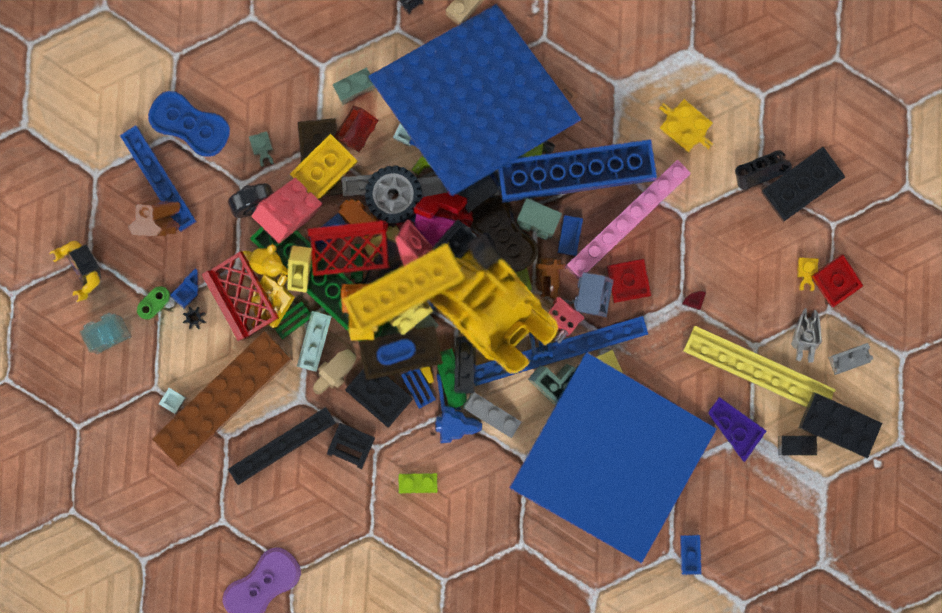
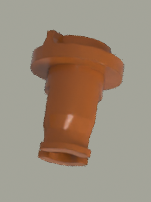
[535,258,566,298]

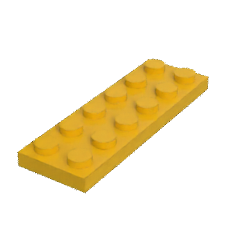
[343,244,465,335]

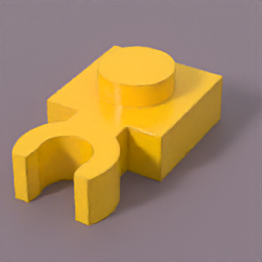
[797,258,818,291]

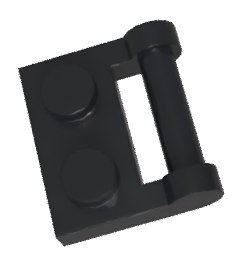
[326,423,375,469]

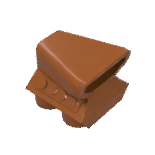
[128,200,181,237]

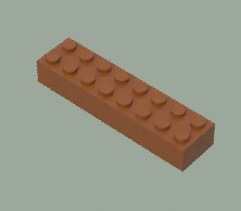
[152,331,293,467]

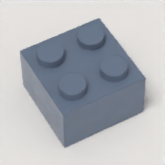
[574,273,613,317]

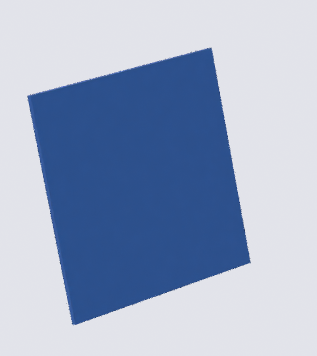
[368,4,581,196]
[509,352,717,564]

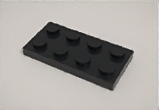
[761,147,845,222]
[798,392,882,458]

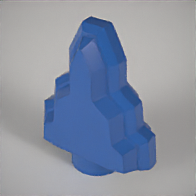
[435,406,482,443]

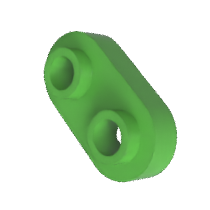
[137,286,171,320]

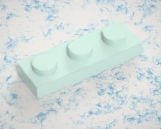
[297,311,332,372]

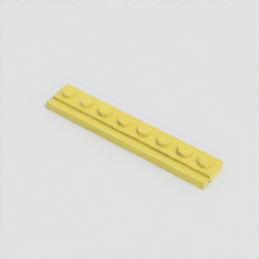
[683,326,836,407]

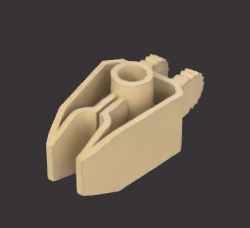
[313,349,356,394]

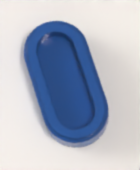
[377,339,415,365]

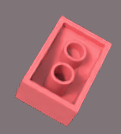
[396,219,434,266]

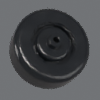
[228,183,273,218]

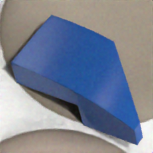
[170,268,198,309]

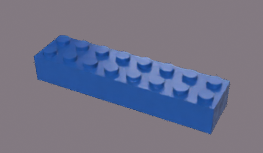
[498,140,657,202]

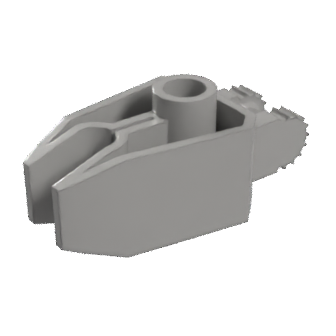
[791,308,822,363]

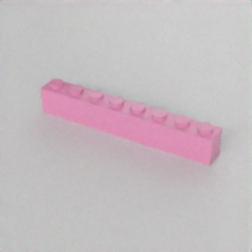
[566,160,691,280]

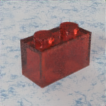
[334,105,379,152]

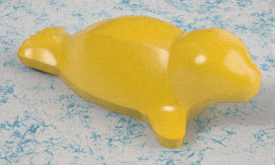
[243,245,288,277]

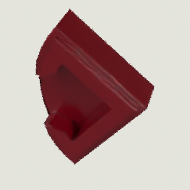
[682,291,706,311]

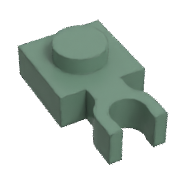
[249,131,274,167]

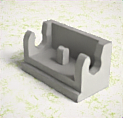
[828,343,873,375]

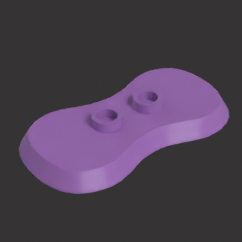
[223,548,301,613]

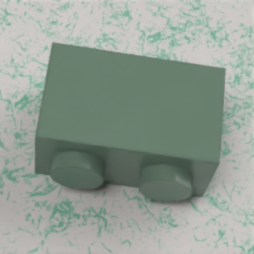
[333,67,376,105]

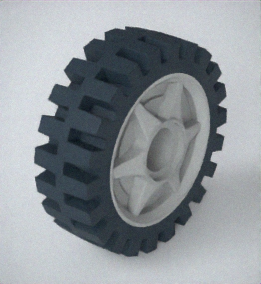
[365,166,422,224]

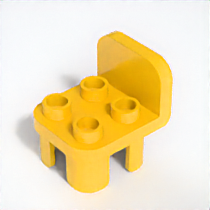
[428,249,558,373]

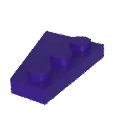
[708,397,766,462]

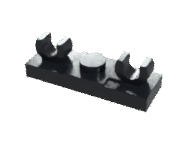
[454,336,476,394]

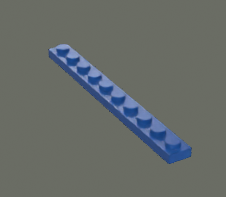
[475,316,648,386]

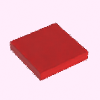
[811,254,863,308]
[606,259,651,304]

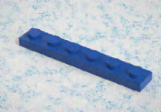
[120,125,197,232]

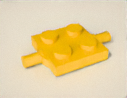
[659,99,713,153]
[246,273,295,328]

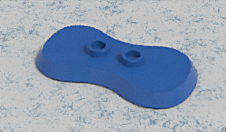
[148,91,230,157]

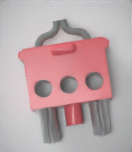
[548,297,584,343]

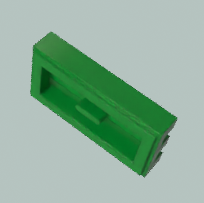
[274,301,311,340]

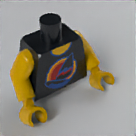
[49,241,101,302]

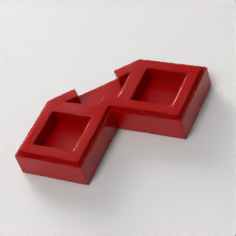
[414,192,467,219]

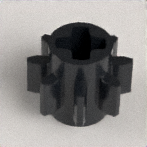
[183,307,206,330]

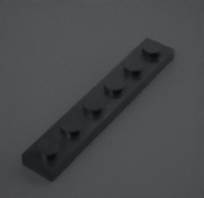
[228,407,336,485]

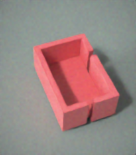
[251,178,322,243]

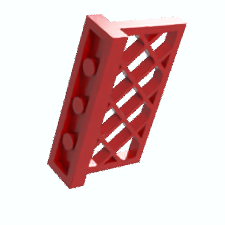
[308,221,389,276]
[201,251,279,341]

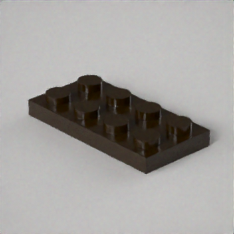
[297,118,343,196]
[359,326,443,380]

